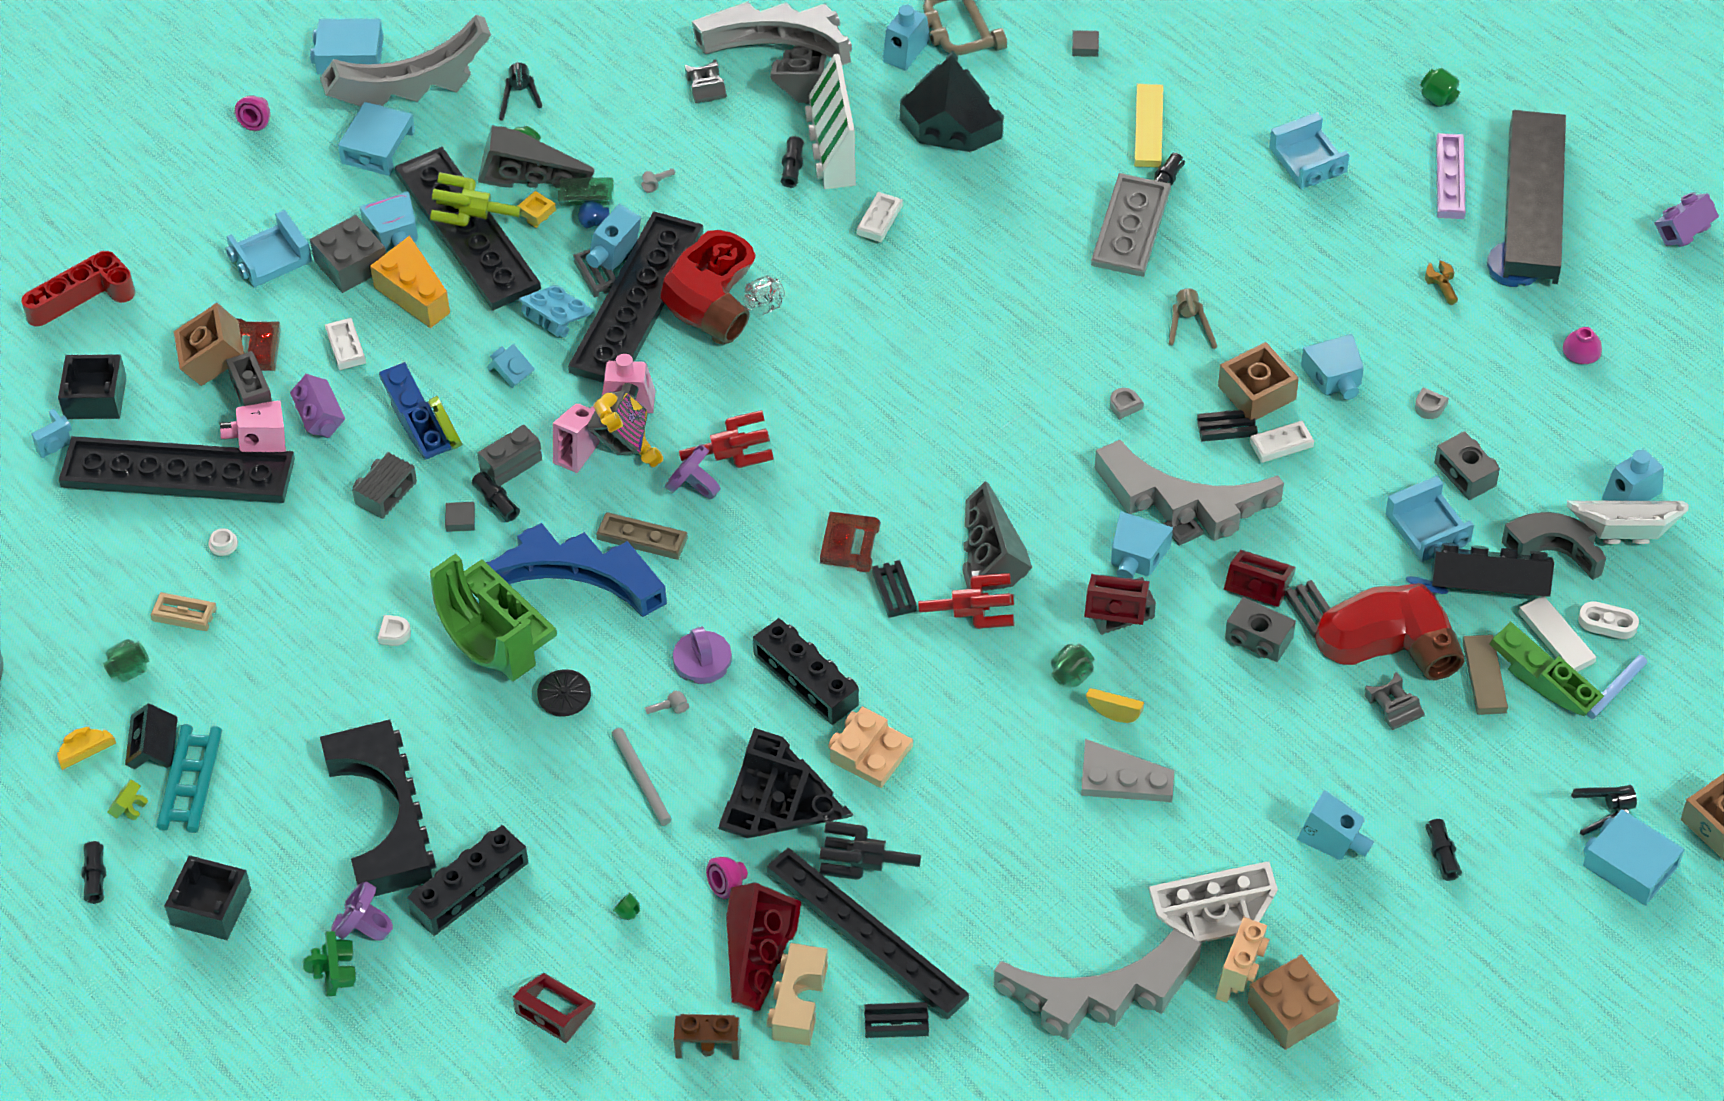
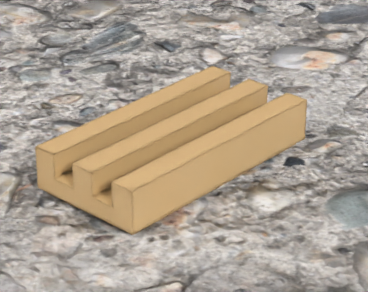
[150,592,217,631]

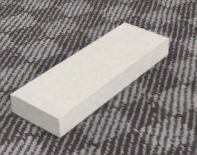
[1519,596,1596,672]

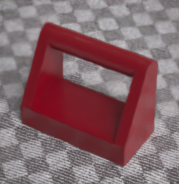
[1224,550,1296,607]
[1084,574,1150,625]
[513,973,596,1043]

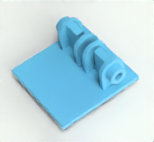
[519,285,595,337]

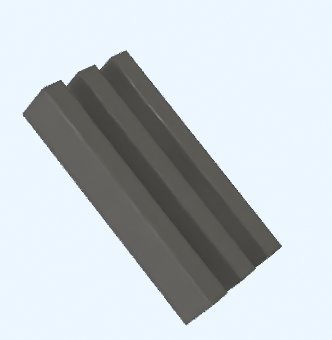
[573,249,616,298]
[1285,580,1330,638]

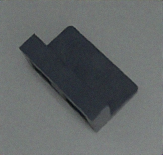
[125,703,178,769]

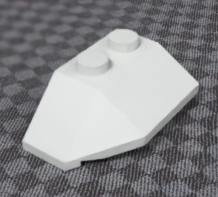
[1567,500,1689,544]
[1149,861,1278,943]

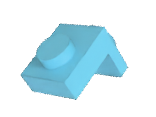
[487,344,535,388]
[31,409,72,458]

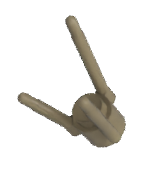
[1168,288,1217,349]

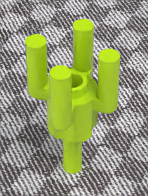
[430,172,521,226]

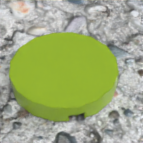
[428,395,463,449]

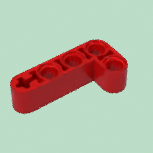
[21,251,135,326]

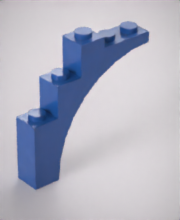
[486,523,667,617]

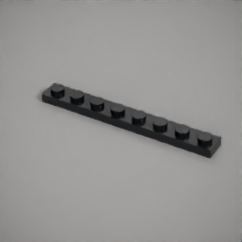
[767,847,969,1020]

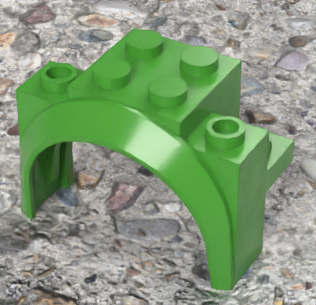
[430,553,557,682]

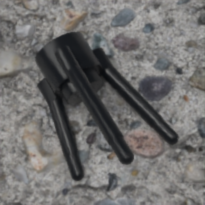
[499,62,542,121]
[1571,785,1637,835]

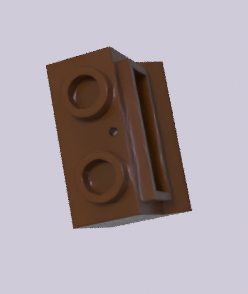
[674,1014,741,1060]

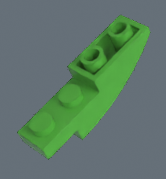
[1489,621,1604,716]

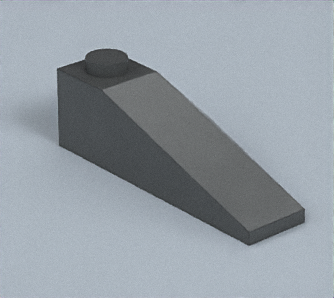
[478,125,594,188]

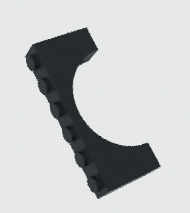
[320,719,436,897]

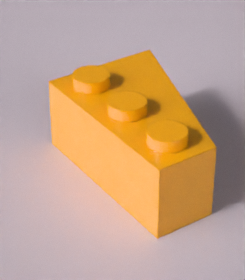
[370,236,450,328]

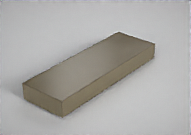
[596,512,688,560]
[1463,635,1508,715]

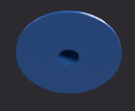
[1406,576,1448,594]

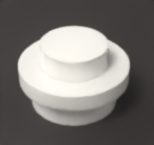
[208,528,238,556]

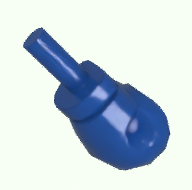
[578,201,609,228]

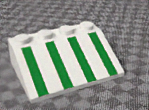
[805,54,856,189]

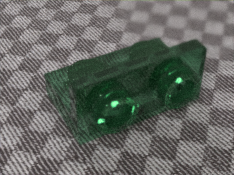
[558,177,614,206]

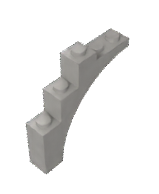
[692,2,852,65]
[320,14,491,106]
[1095,440,1284,541]
[994,928,1201,1040]

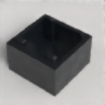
[58,354,127,419]
[164,855,252,940]

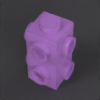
[1654,192,1719,247]
[290,374,345,438]

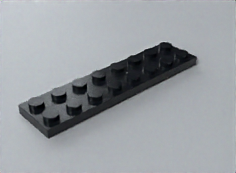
[395,147,541,310]
[568,211,704,383]
[59,436,295,503]

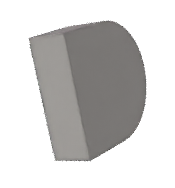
[1110,388,1144,420]
[1415,388,1449,419]

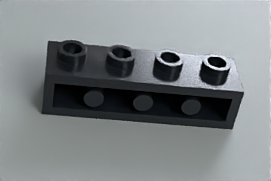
[1431,543,1554,597]
[753,618,859,725]
[407,825,529,936]

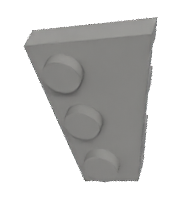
[1081,739,1174,802]

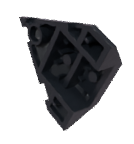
[900,51,1004,152]
[718,728,853,839]

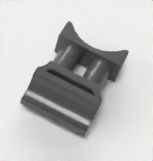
[685,59,727,103]
[1365,672,1425,730]

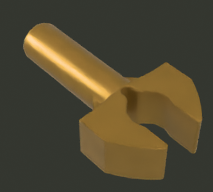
[1425,260,1458,305]

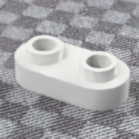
[1578,602,1639,639]

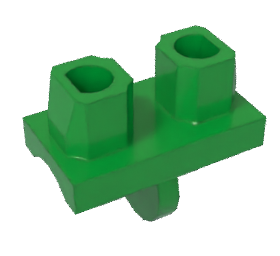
[303,931,356,996]

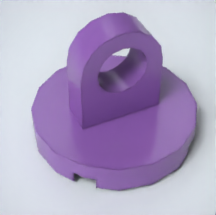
[665,444,721,499]
[673,626,732,684]
[331,882,393,941]

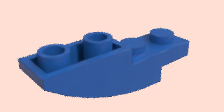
[379,362,451,460]

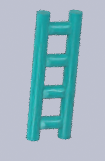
[156,724,222,833]

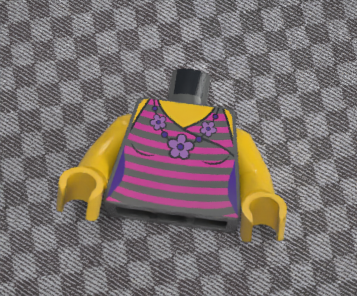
[587,383,664,468]

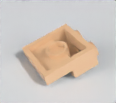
[828,706,913,788]
[1215,917,1270,1003]

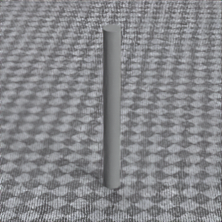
[612,728,672,826]

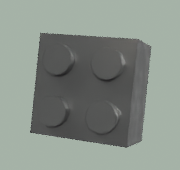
[310,215,386,293]

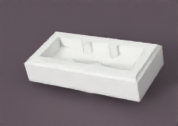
[857,192,903,243]
[325,318,366,370]
[1250,421,1314,463]

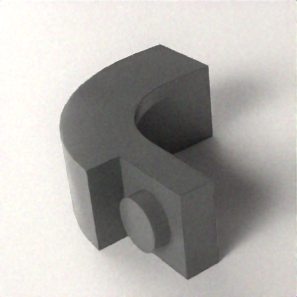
[1502,512,1606,580]

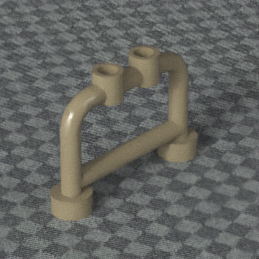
[923,0,1007,56]

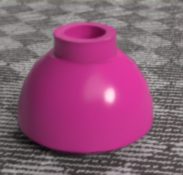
[234,95,270,131]
[1563,327,1602,364]
[706,857,748,899]

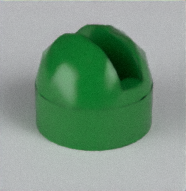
[613,893,640,920]

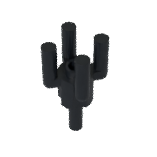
[820,820,921,880]

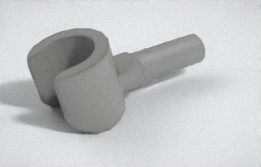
[641,168,675,193]
[645,691,689,714]

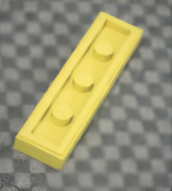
[1134,84,1163,167]

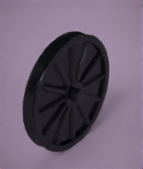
[537,669,591,716]

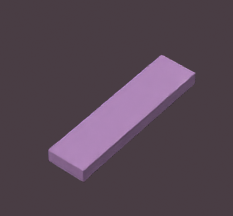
[1436,133,1465,219]

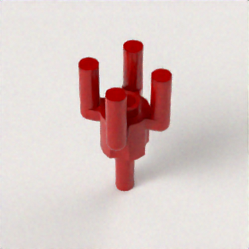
[679,410,774,468]
[918,573,1015,629]

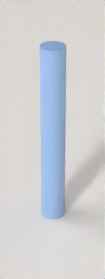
[1586,655,1647,719]

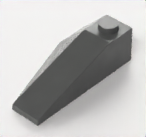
[770,45,830,105]
[963,481,1032,591]

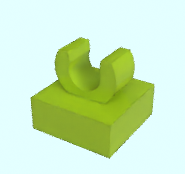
[107,779,148,820]

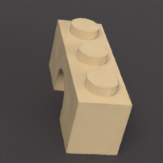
[767,943,828,1046]

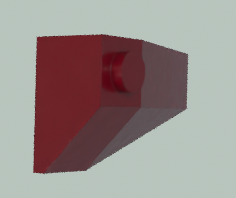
[726,882,801,1012]

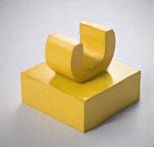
[518,191,556,228]

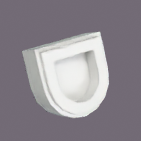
[378,615,411,646]

